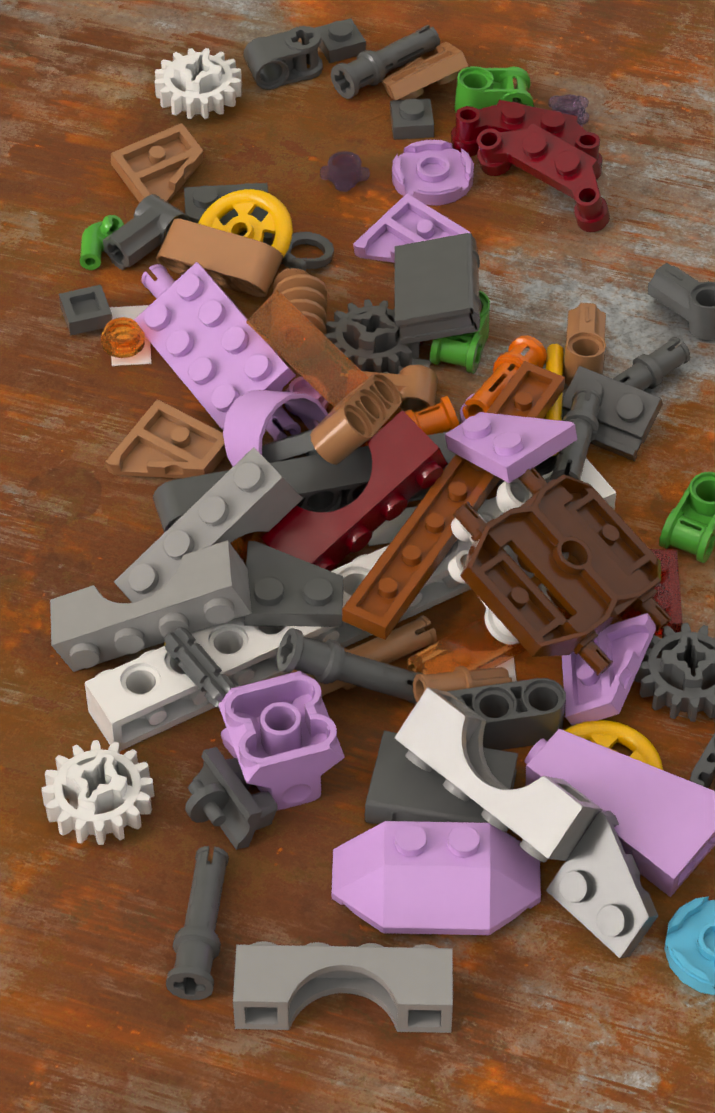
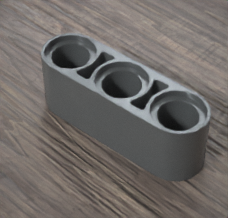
[446,678,566,750]

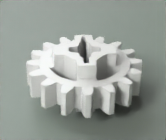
[154,48,242,119]
[42,740,154,845]

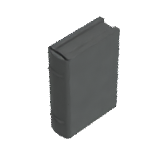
[395,233,482,345]
[365,731,518,825]

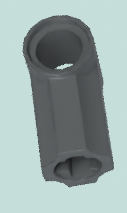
[103,194,190,270]
[648,263,715,340]

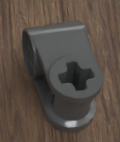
[243,26,323,90]

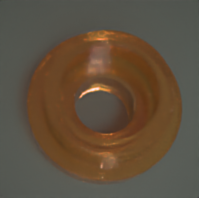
[101,317,145,358]

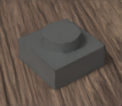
[315,18,366,63]
[390,99,434,140]
[59,285,113,336]

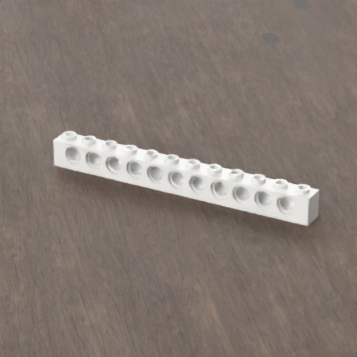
[85,458,616,751]

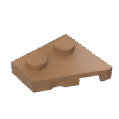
[382,41,468,101]
[111,123,203,203]
[105,399,227,478]

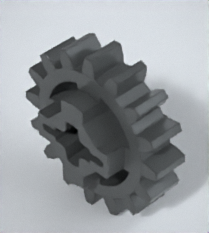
[325,299,420,374]
[635,623,715,722]

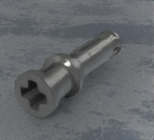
[331,25,440,99]
[277,628,423,704]
[165,846,229,1000]

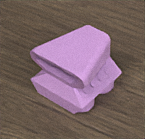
[218,671,345,810]

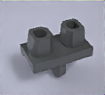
[185,747,278,850]

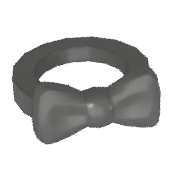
[281,232,334,271]

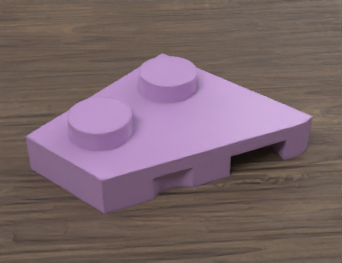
[353,193,471,263]

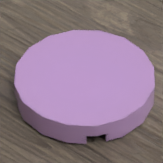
[392,140,474,206]

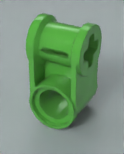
[454,66,534,112]
[430,291,490,374]
[659,472,715,563]

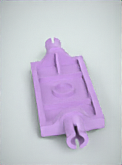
[133,262,301,441]

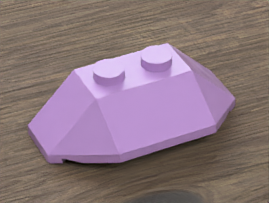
[332,821,541,935]

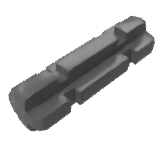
[164,627,235,708]

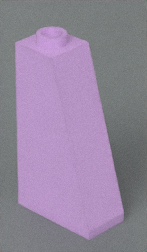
[525,729,715,897]

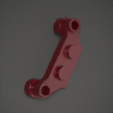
[451,99,603,180]
[477,123,610,232]

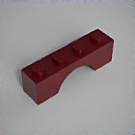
[261,410,448,571]

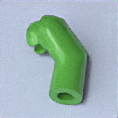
[80,215,124,270]

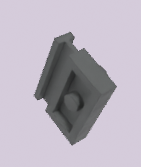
[562,366,663,461]

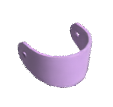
[223,390,328,467]

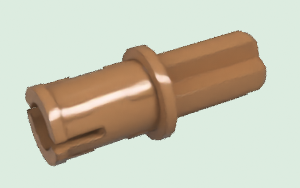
[413,666,512,702]

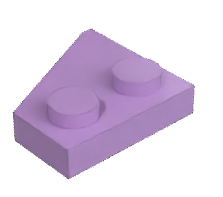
[445,412,577,483]
[562,613,656,726]

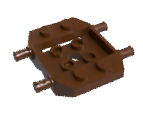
[453,468,672,676]

